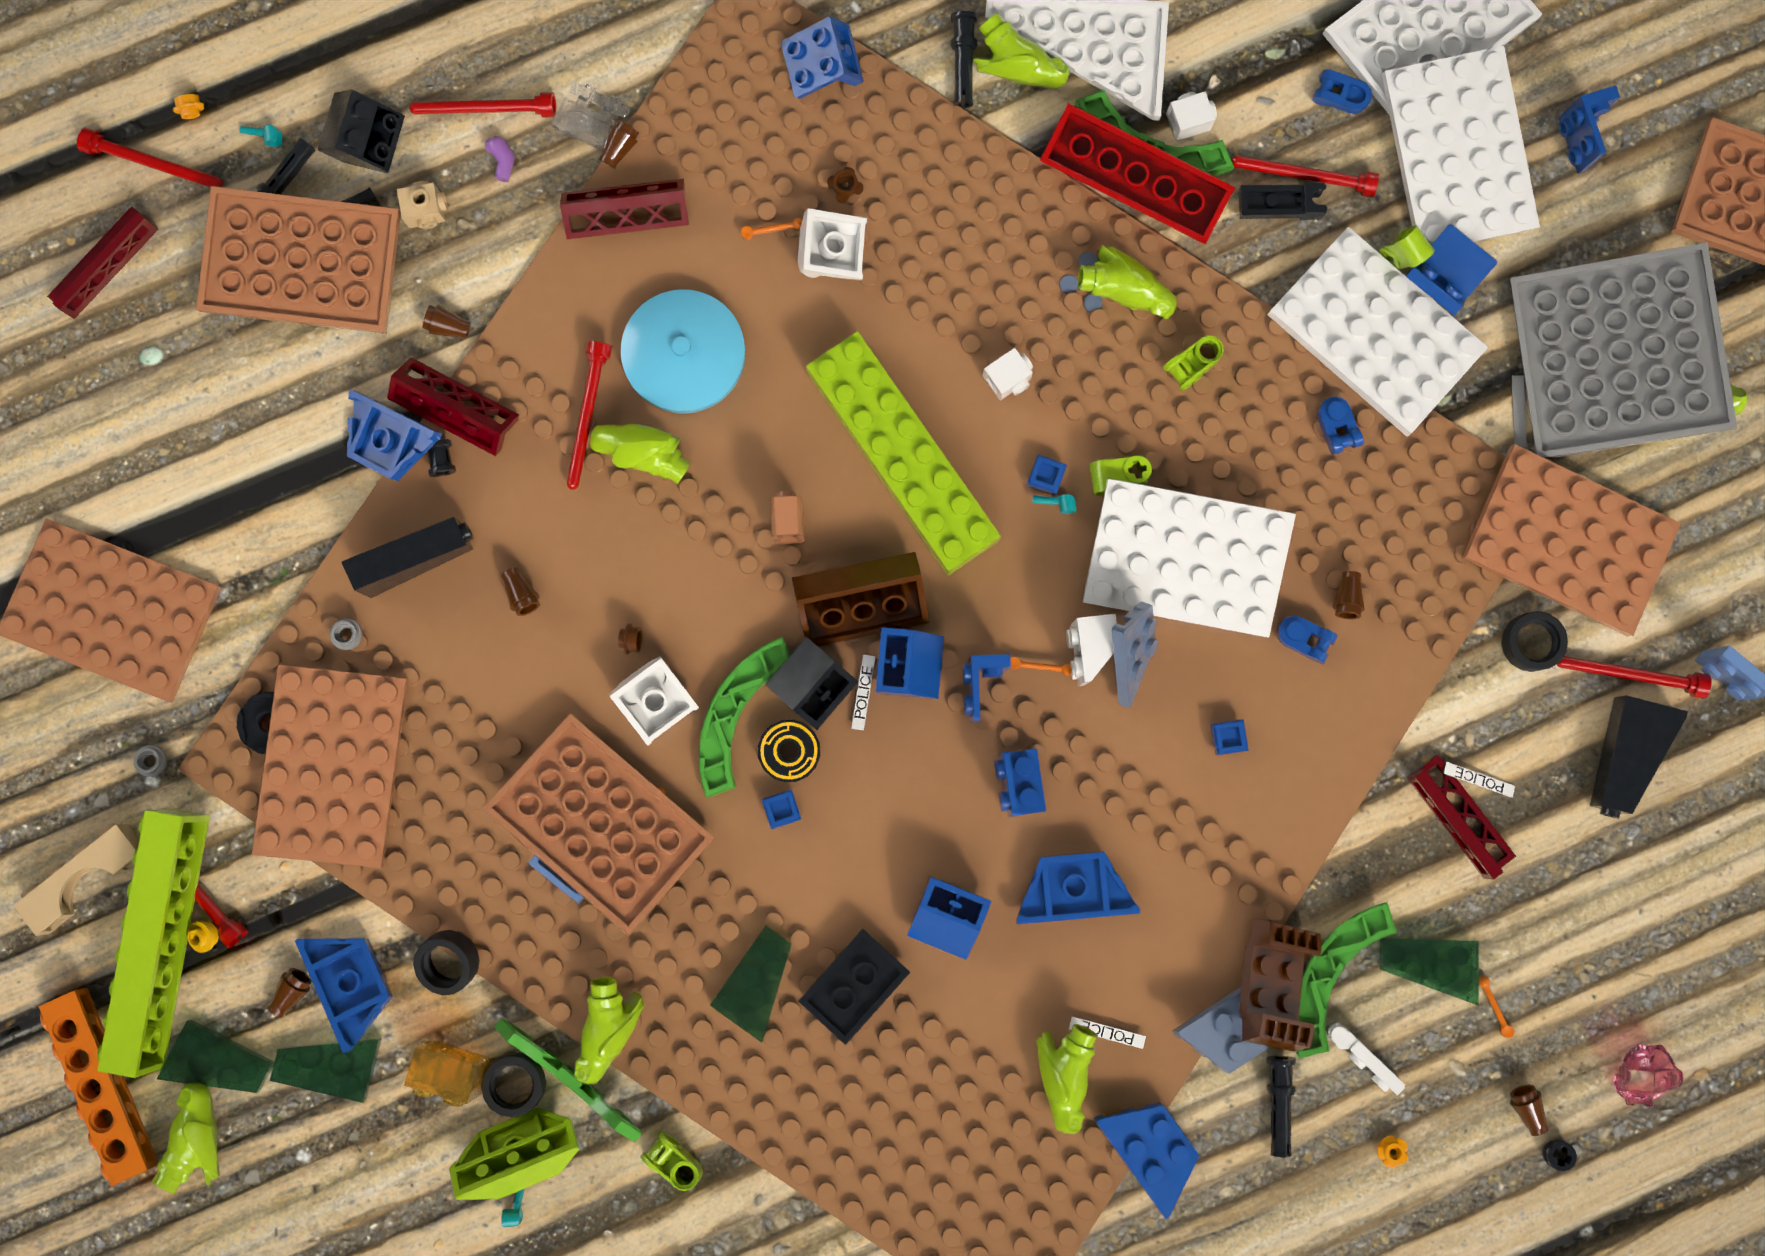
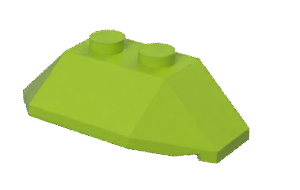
[449,1108,579,1200]

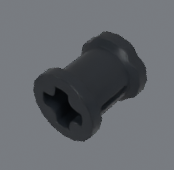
[427,439,456,477]

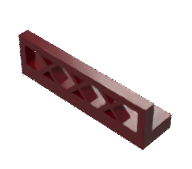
[560,178,689,239]
[47,206,158,319]
[387,357,519,456]
[1406,755,1516,880]

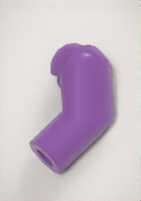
[485,136,515,182]

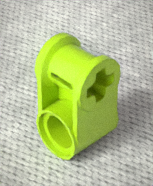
[1379,225,1435,269]
[1163,336,1224,392]
[1089,455,1152,496]
[640,1130,703,1191]

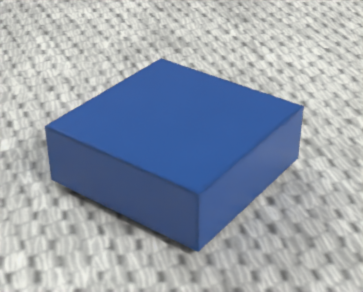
[1027,454,1067,496]
[1211,719,1249,756]
[761,789,802,830]

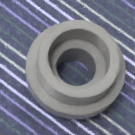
[330,618,363,650]
[134,745,167,777]

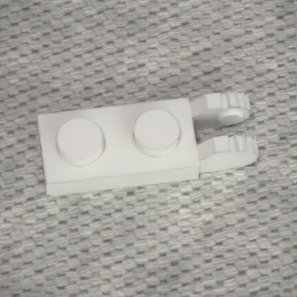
[1326,1021,1405,1096]

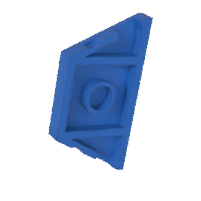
[347,389,442,481]
[1016,852,1140,924]
[295,938,393,1053]
[1093,1102,1199,1219]

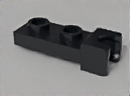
[1239,183,1327,220]

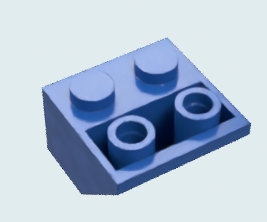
[876,627,944,699]
[907,876,992,960]

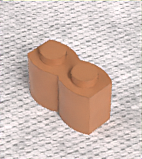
[770,491,805,544]

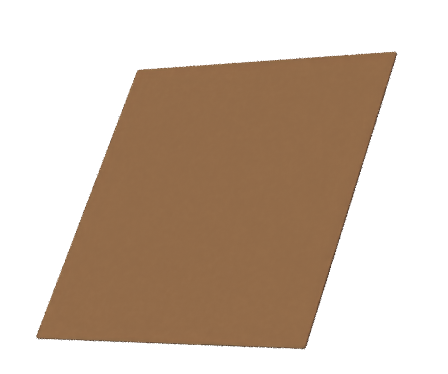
[180,0,1506,1256]

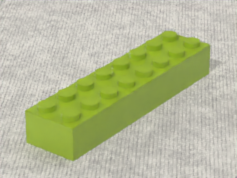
[806,331,1001,577]
[97,809,210,1078]

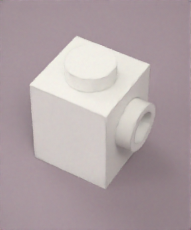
[1166,91,1217,141]
[982,348,1033,400]

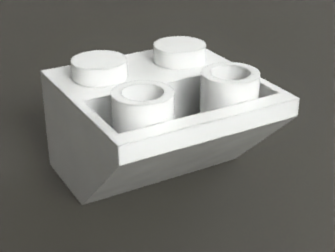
[1066,614,1117,687]

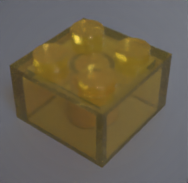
[404,1040,491,1107]

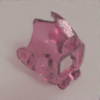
[1614,1044,1683,1107]

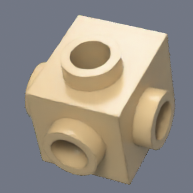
[397,181,448,229]

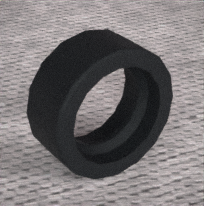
[1501,611,1568,672]
[413,930,480,996]
[481,1052,546,1118]

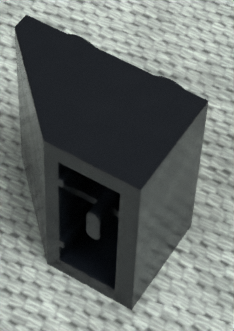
[318,89,405,173]
[765,637,859,730]

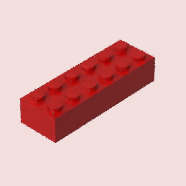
[1040,103,1235,245]

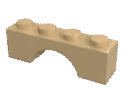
[13,823,139,936]

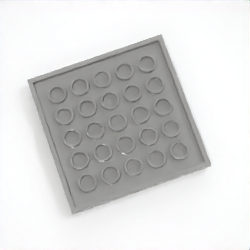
[1510,242,1737,459]

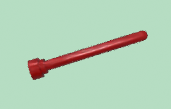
[409,92,556,118]
[77,127,223,187]
[1231,155,1379,198]
[567,341,612,490]
[1556,656,1712,699]
[139,833,248,948]

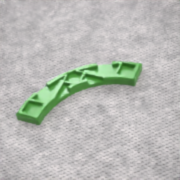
[1075,90,1234,176]
[699,637,790,798]
[1296,902,1397,1059]
[494,1018,642,1143]

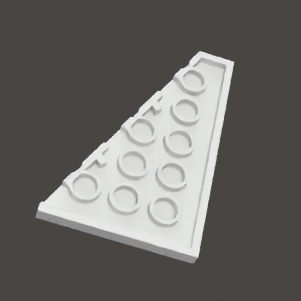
[985,0,1169,121]

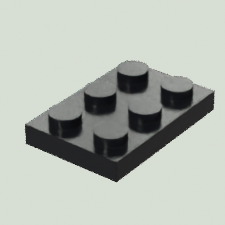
[798,929,910,1045]

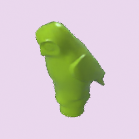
[973,13,1070,89]
[1077,245,1177,319]
[590,423,691,484]
[574,977,645,1084]
[1036,1024,1098,1134]
[152,1083,220,1194]

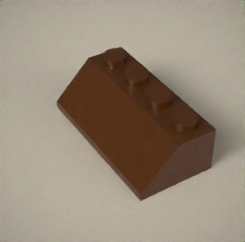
[792,552,929,646]

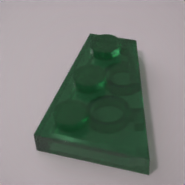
[710,925,792,1043]
[1380,938,1479,1006]
[157,1020,275,1093]
[270,1038,382,1103]

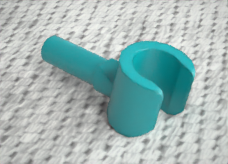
[240,124,282,147]
[1032,494,1077,514]
[501,1189,525,1227]

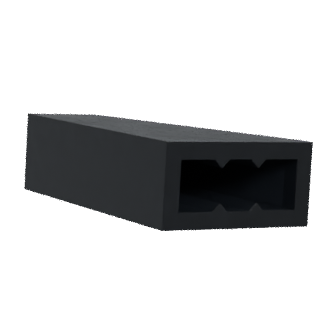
[341,517,474,598]
[1590,695,1688,819]

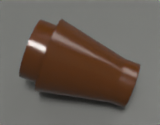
[599,120,639,169]
[422,305,471,339]
[501,567,540,616]
[1333,571,1365,620]
[267,968,312,1018]
[1510,1084,1549,1136]

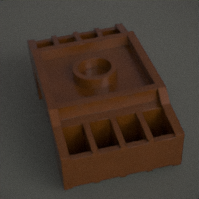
[1239,918,1322,1052]

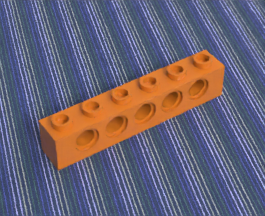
[38,987,158,1187]

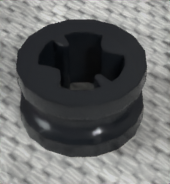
[1543,1139,1577,1171]

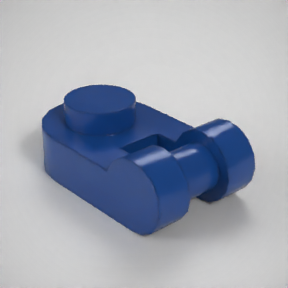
[1312,69,1372,114]
[1317,396,1364,455]
[1277,616,1338,664]

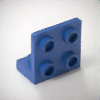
[781,16,864,99]
[1559,86,1620,174]
[1406,224,1497,316]
[963,654,1011,723]
[994,748,1046,817]

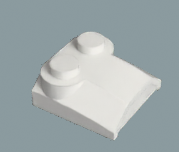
[798,208,867,280]
[609,656,699,745]

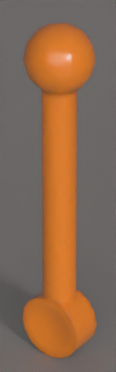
[741,218,802,240]
[1010,657,1072,676]
[1477,976,1515,1038]

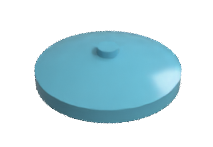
[621,289,746,414]

